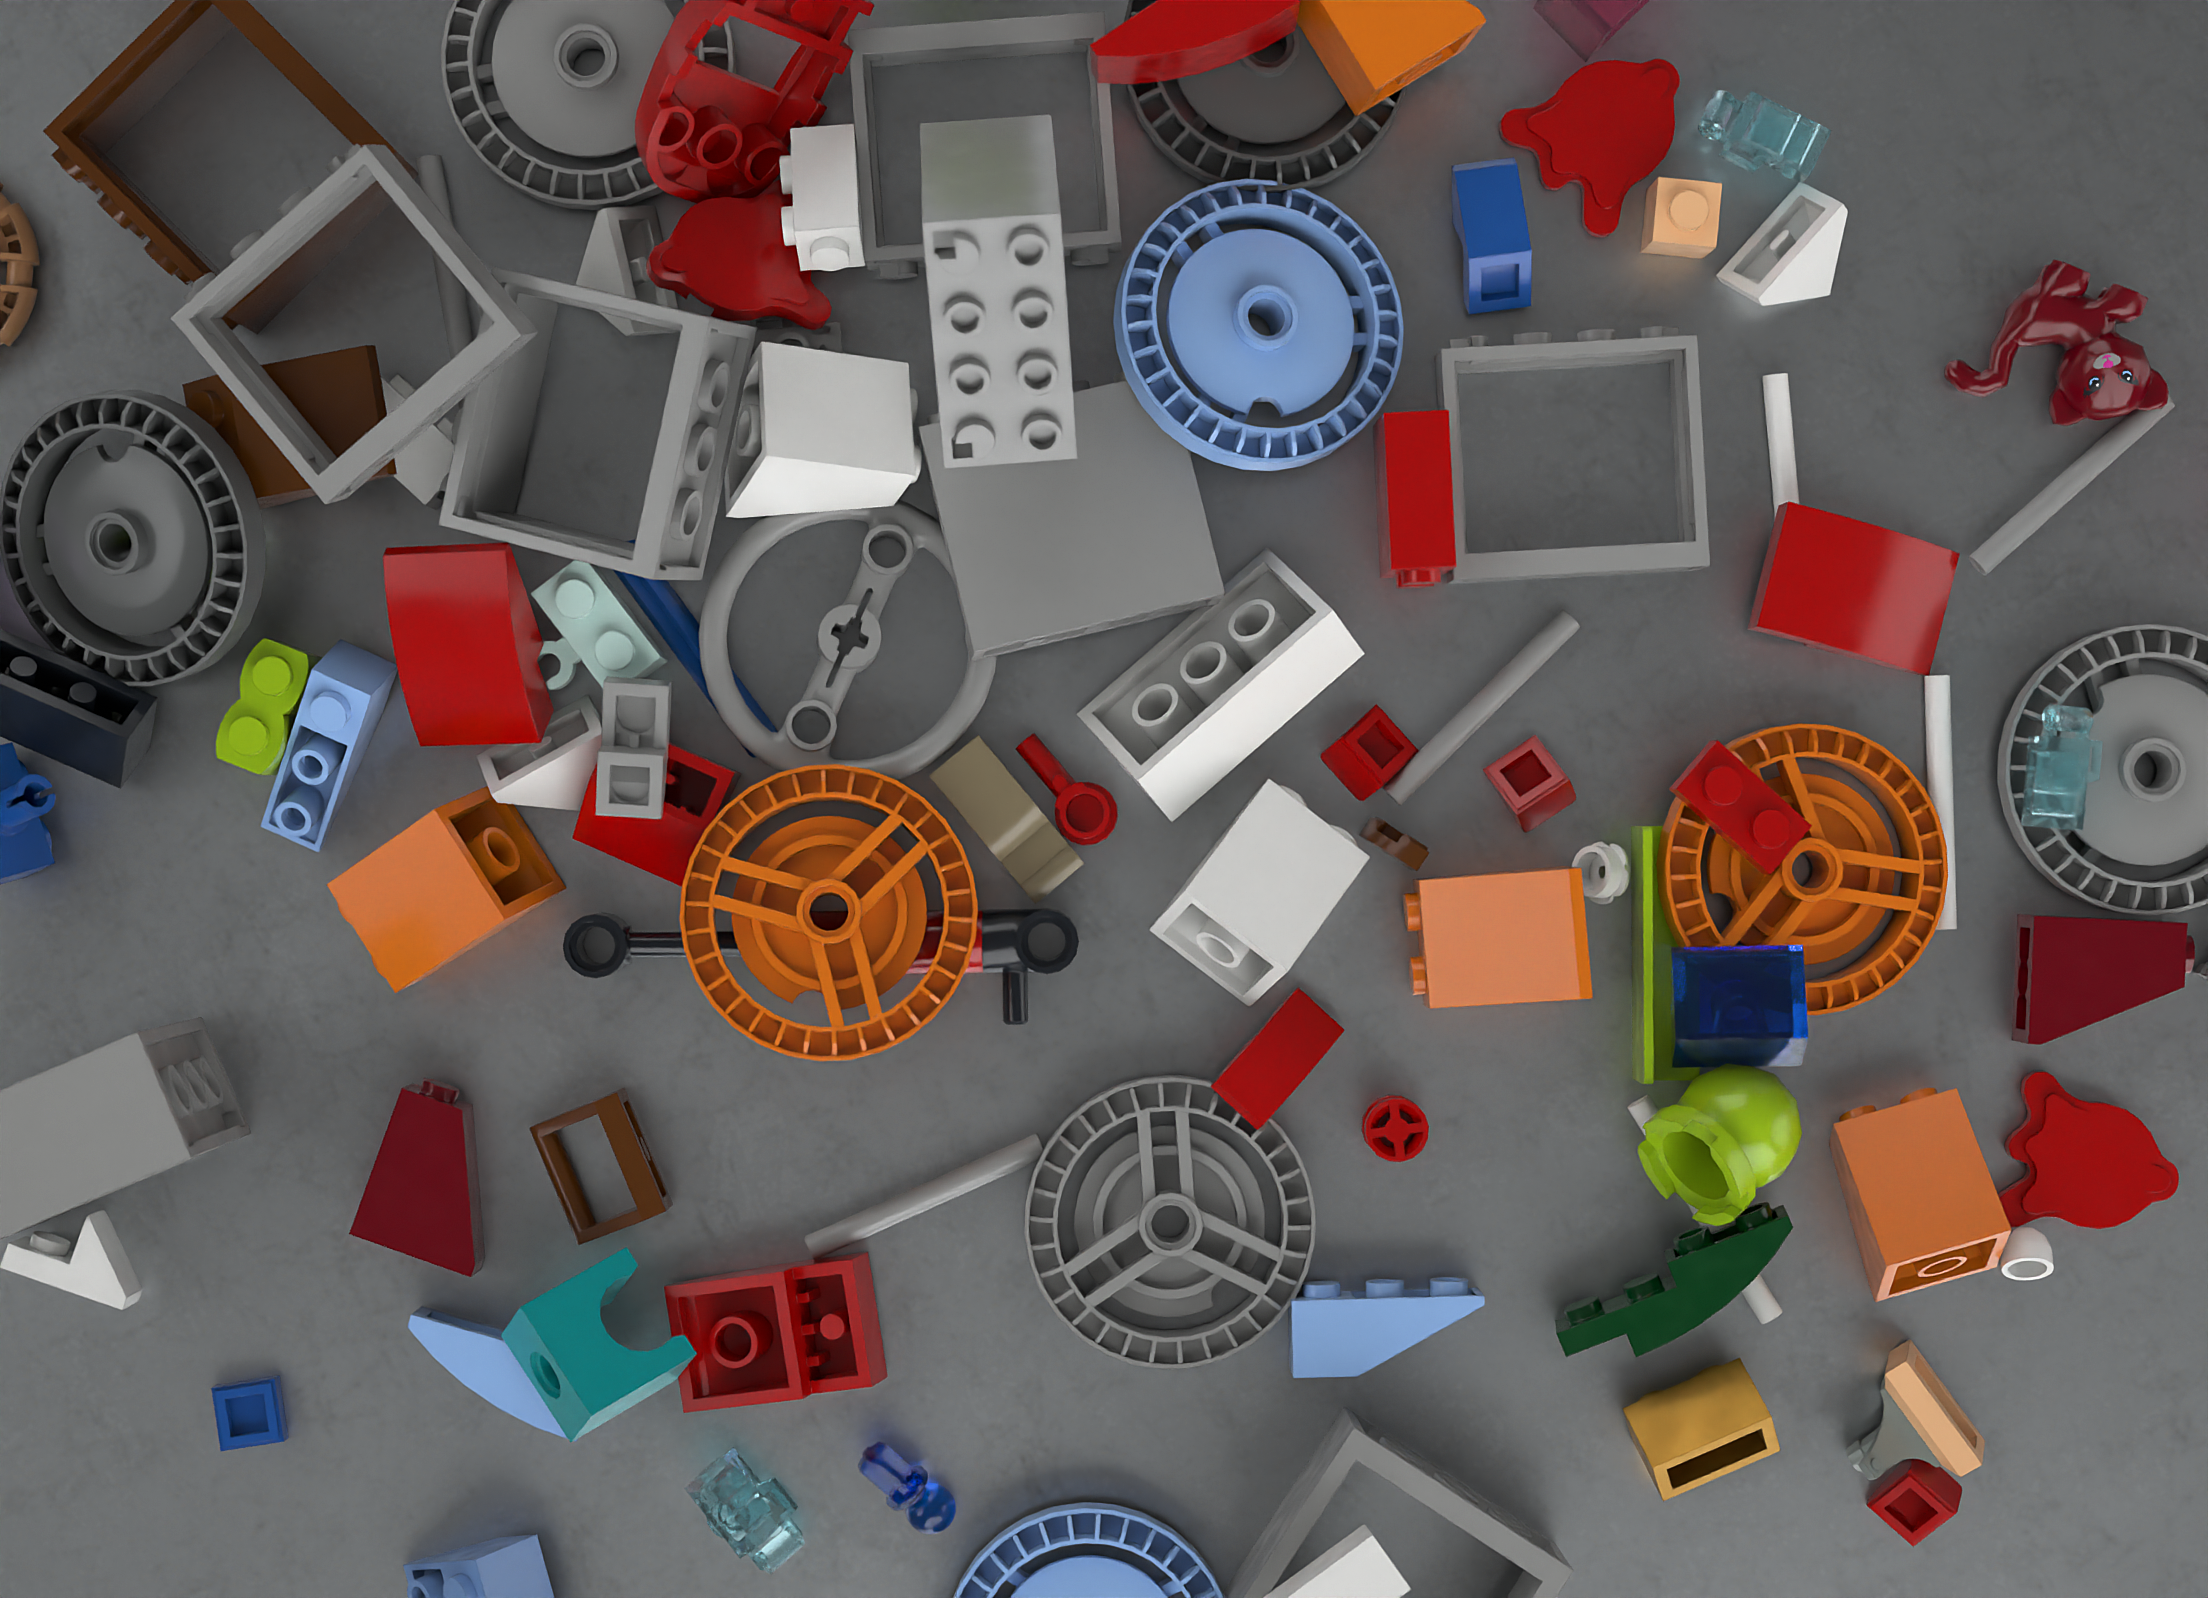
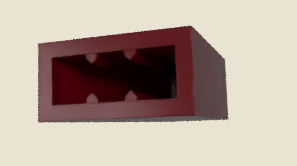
[2012,914,2195,1045]
[349,1078,485,1277]

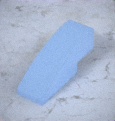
[407,1306,579,1442]

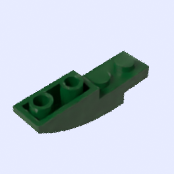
[1555,1202,1793,1358]

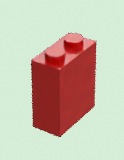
[1373,410,1457,589]

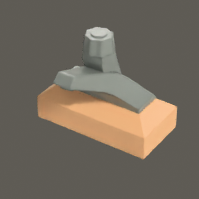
[1846,1339,1985,1480]

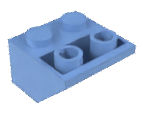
[403,1534,554,1598]

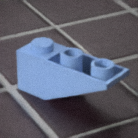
[261,639,398,852]
[1288,1277,1485,1378]

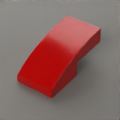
[1210,987,1345,1130]

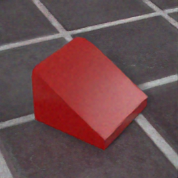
[1320,704,1419,801]
[1483,735,1576,833]
[1866,1458,1963,1547]

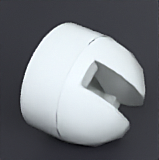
[2000,1227,2054,1280]

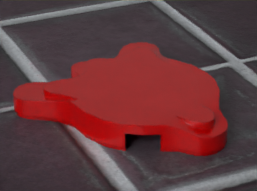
[1499,59,1680,238]
[646,180,832,330]
[1998,1071,2179,1229]

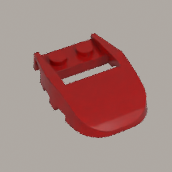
[635,0,875,203]

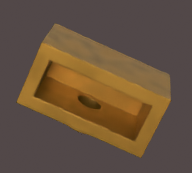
[1622,1358,1781,1501]

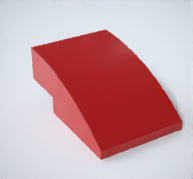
[1090,0,1301,84]
[1747,501,1960,676]
[383,542,554,747]
[664,1252,888,1413]

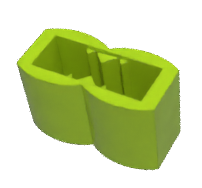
[216,638,323,776]

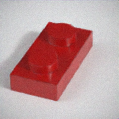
[1669,740,1812,875]

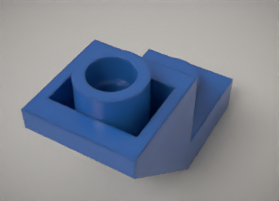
[1451,157,1532,315]

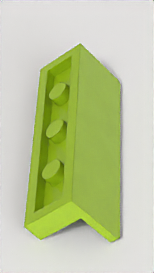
[1631,826,1700,1084]

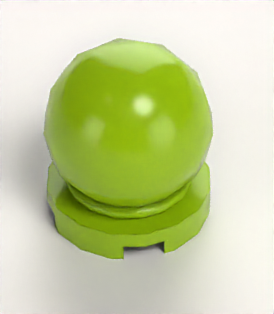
[1638,1063,1802,1226]

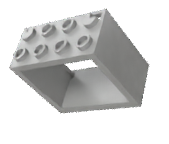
[920,114,1077,468]
[438,267,757,580]
[0,1017,251,1240]
[1223,1406,1574,1598]

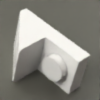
[0,1209,143,1310]

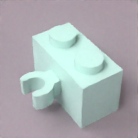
[531,560,669,690]

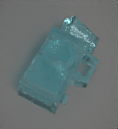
[1698,90,1832,183]
[2021,704,2103,830]
[684,1447,805,1574]

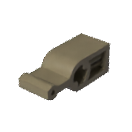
[929,735,1085,904]

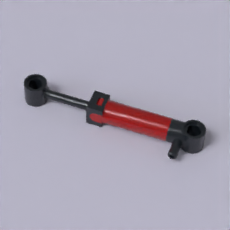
[563,908,1079,1025]

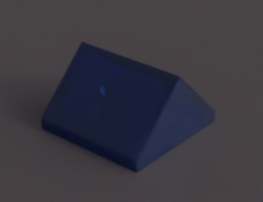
[1671,945,1808,1068]

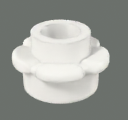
[1572,841,1630,904]

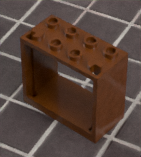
[43,0,418,335]

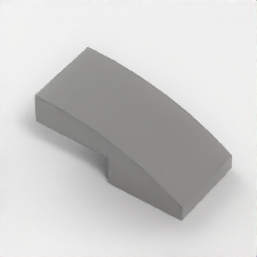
[596,677,672,819]

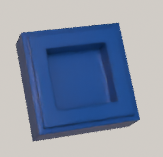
[211,1375,289,1451]

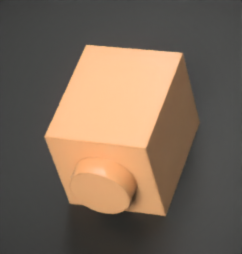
[1640,177,1722,259]

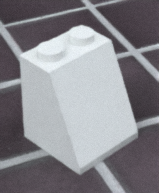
[725,341,922,518]
[1149,779,1370,1007]

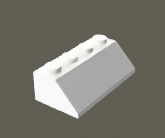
[1077,547,1365,822]

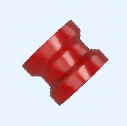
[1361,1095,1429,1162]

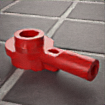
[1015,733,1118,846]

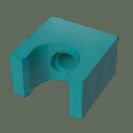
[501,1247,697,1443]

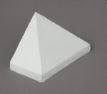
[1716,181,1848,306]
[575,206,678,336]
[476,694,602,811]

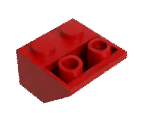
[572,742,741,887]

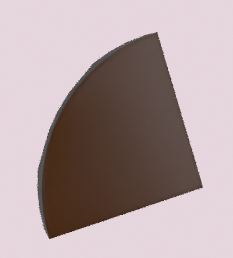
[1359,817,1430,871]

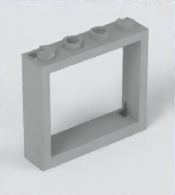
[848,11,1122,279]
[170,143,539,505]
[1435,326,1710,584]

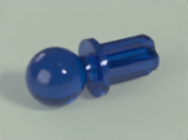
[857,1441,956,1535]

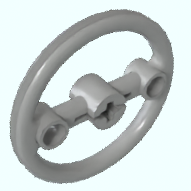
[699,500,997,780]

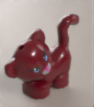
[1944,259,2169,426]

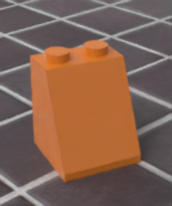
[1297,0,1487,117]
[326,786,566,993]
[1403,866,1593,1009]
[1829,1088,2011,1302]

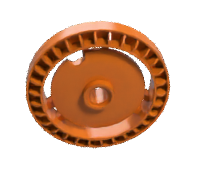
[1657,723,1948,1015]
[680,764,978,1062]

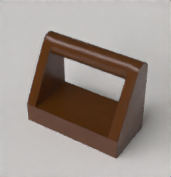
[529,1088,673,1245]

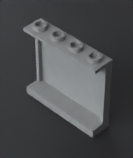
[916,371,1225,661]

